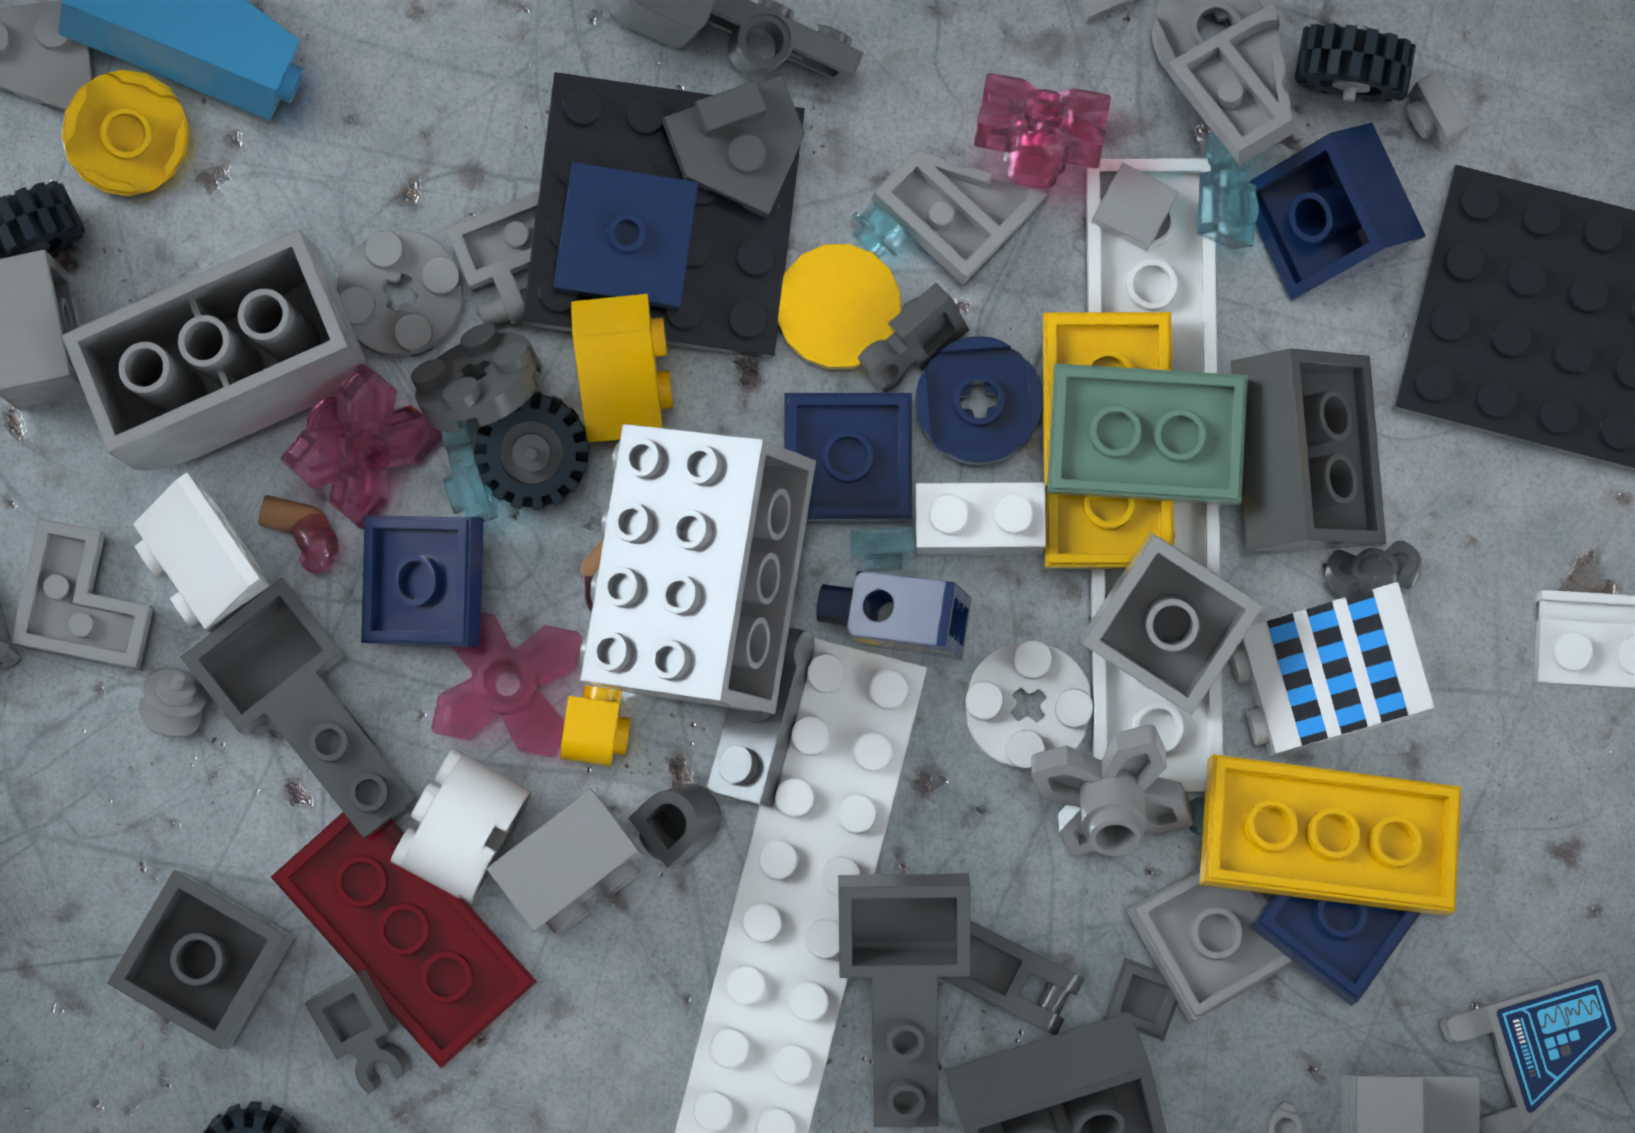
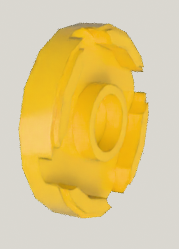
[61,70,190,198]
[778,244,901,371]

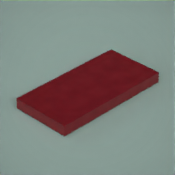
[271,812,538,1069]

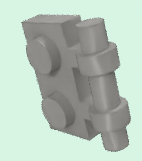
[445,191,539,327]

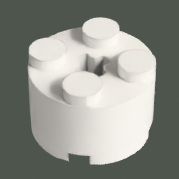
[390,748,532,904]

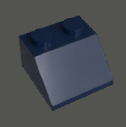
[1239,123,1426,301]

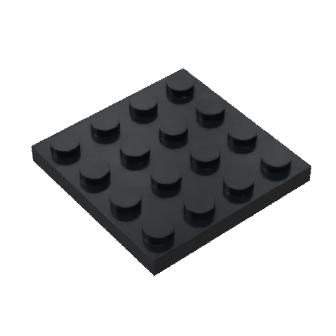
[521,72,805,359]
[1392,164,1635,473]

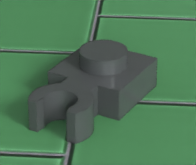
[858,283,970,393]
[305,969,410,1093]

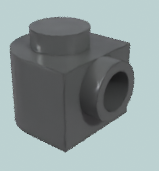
[628,783,721,868]

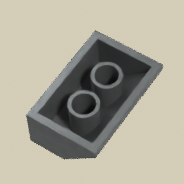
[1231,348,1386,552]
[945,1012,1167,1133]

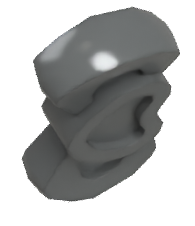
[1325,540,1422,598]

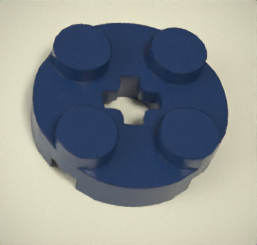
[915,336,1043,466]

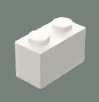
[914,482,1046,556]

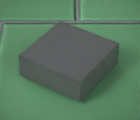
[1102,958,1178,1041]

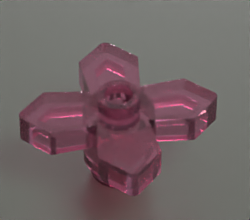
[973,73,1111,189]
[281,363,443,529]
[431,612,583,758]

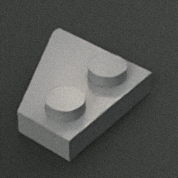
[1168,3,1293,165]

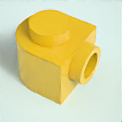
[560,685,631,767]

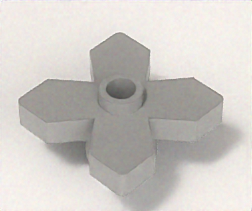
[1031,724,1192,856]

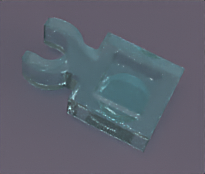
[1197,132,1259,250]
[440,420,498,522]

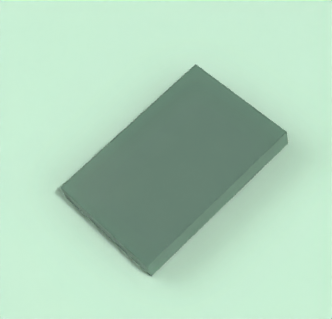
[1046,364,1248,505]

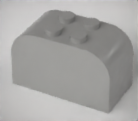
[61,229,369,471]

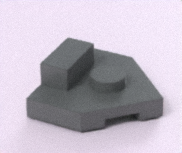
[662,75,805,218]

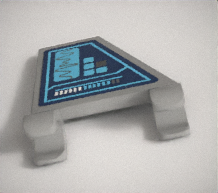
[1440,970,1626,1133]

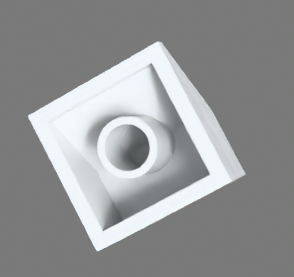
[133,472,272,633]

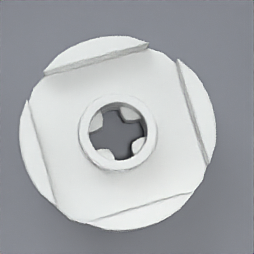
[965,640,1093,769]

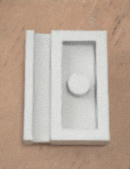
[1534,590,1635,690]

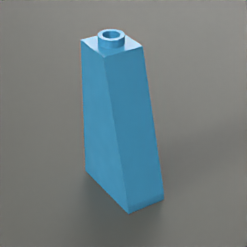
[59,0,304,121]

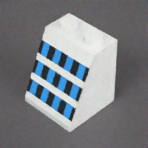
[1230,582,1435,757]

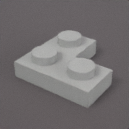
[11,518,154,670]

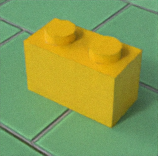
[571,294,674,443]

